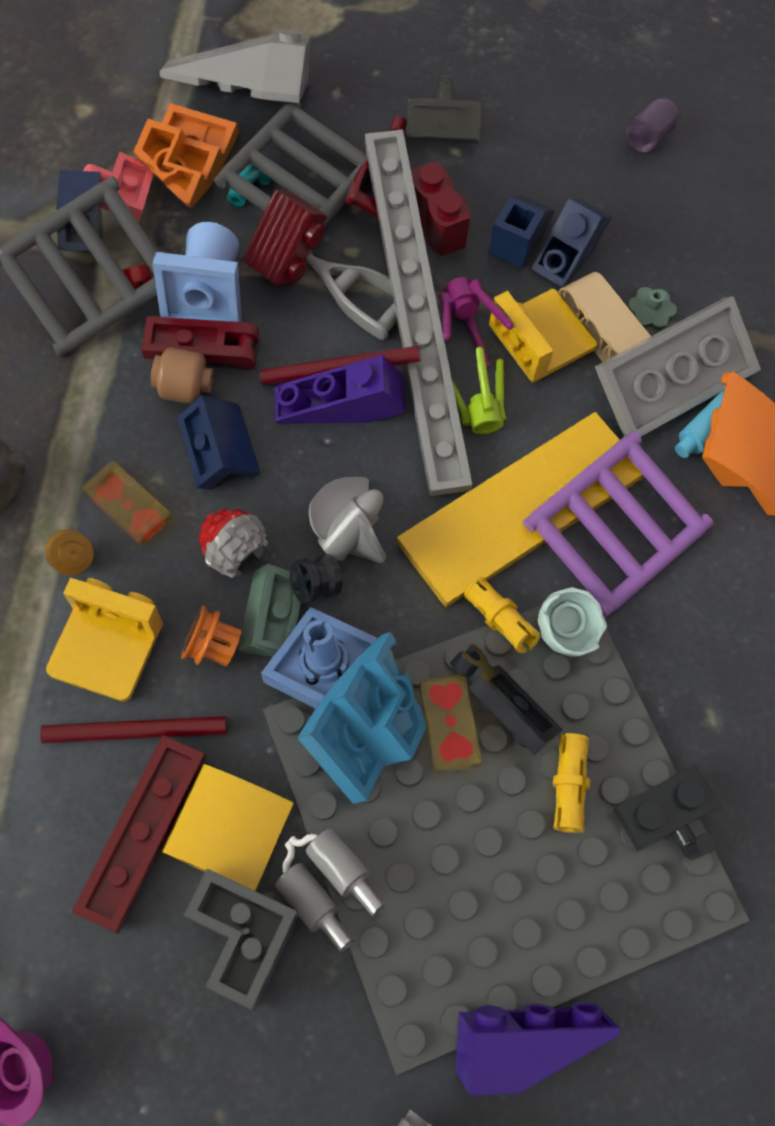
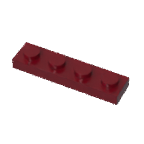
[72,735,207,934]

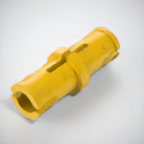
[464,577,540,653]
[552,733,591,833]

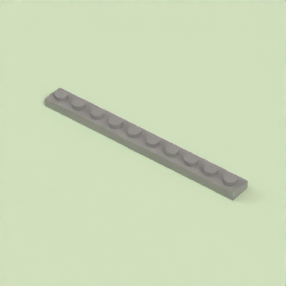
[365,129,472,496]

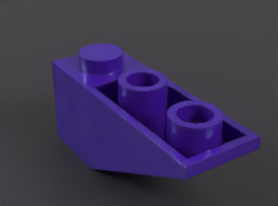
[275,354,406,424]
[455,1002,620,1096]

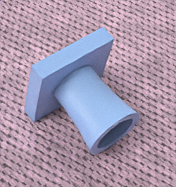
[152,222,242,322]

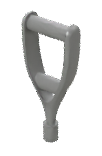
[306,250,398,340]

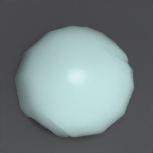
[538,587,607,657]

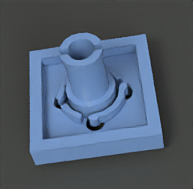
[261,607,377,709]

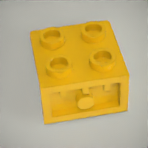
[489,289,597,383]

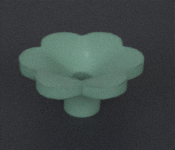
[627,287,677,330]

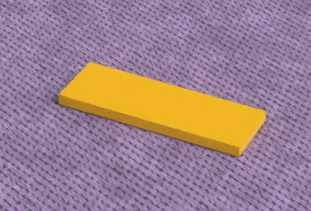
[396,412,644,608]

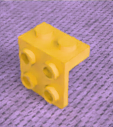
[46,577,163,702]

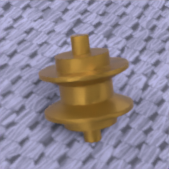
[45,529,94,576]

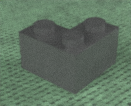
[183,868,299,1011]

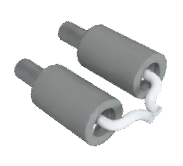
[275,828,385,952]

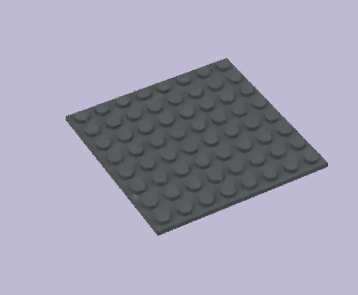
[262,589,750,1076]

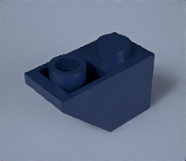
[56,170,103,252]
[488,195,555,269]
[531,198,612,288]

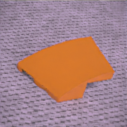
[134,103,240,208]
[702,371,775,516]

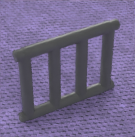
[214,102,370,227]
[0,176,158,357]

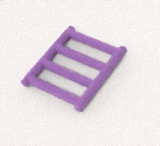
[523,431,714,618]

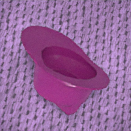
[0,1018,55,1126]

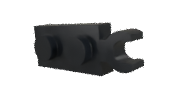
[450,644,563,755]

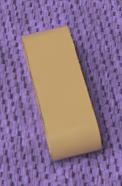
[559,272,651,362]

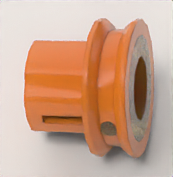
[181,605,242,667]

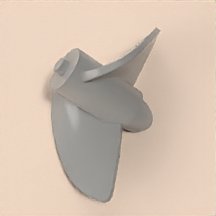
[308,477,387,563]

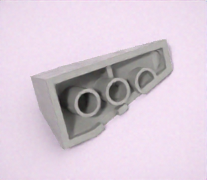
[160,29,310,103]

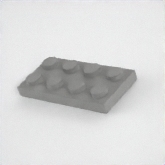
[595,296,761,437]

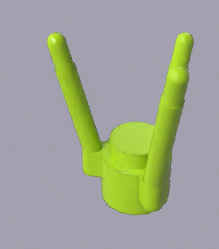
[452,347,506,435]

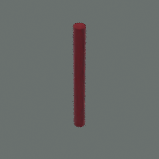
[260,345,421,386]
[40,716,227,744]

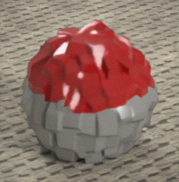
[199,508,268,578]

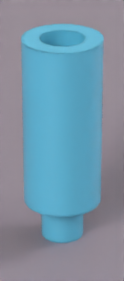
[675,391,724,458]

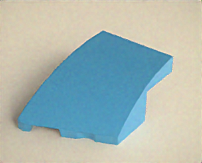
[297,632,427,804]

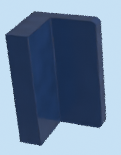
[177,395,260,490]

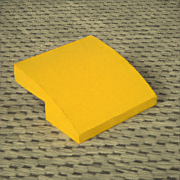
[161,764,294,891]

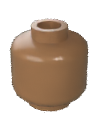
[151,347,214,405]

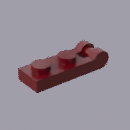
[141,316,259,370]

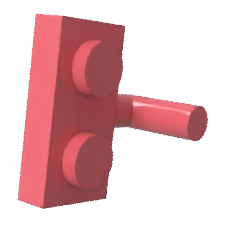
[83,152,154,222]

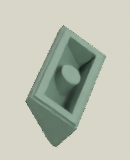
[239,563,301,657]

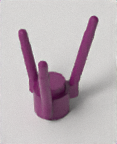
[438,277,514,368]

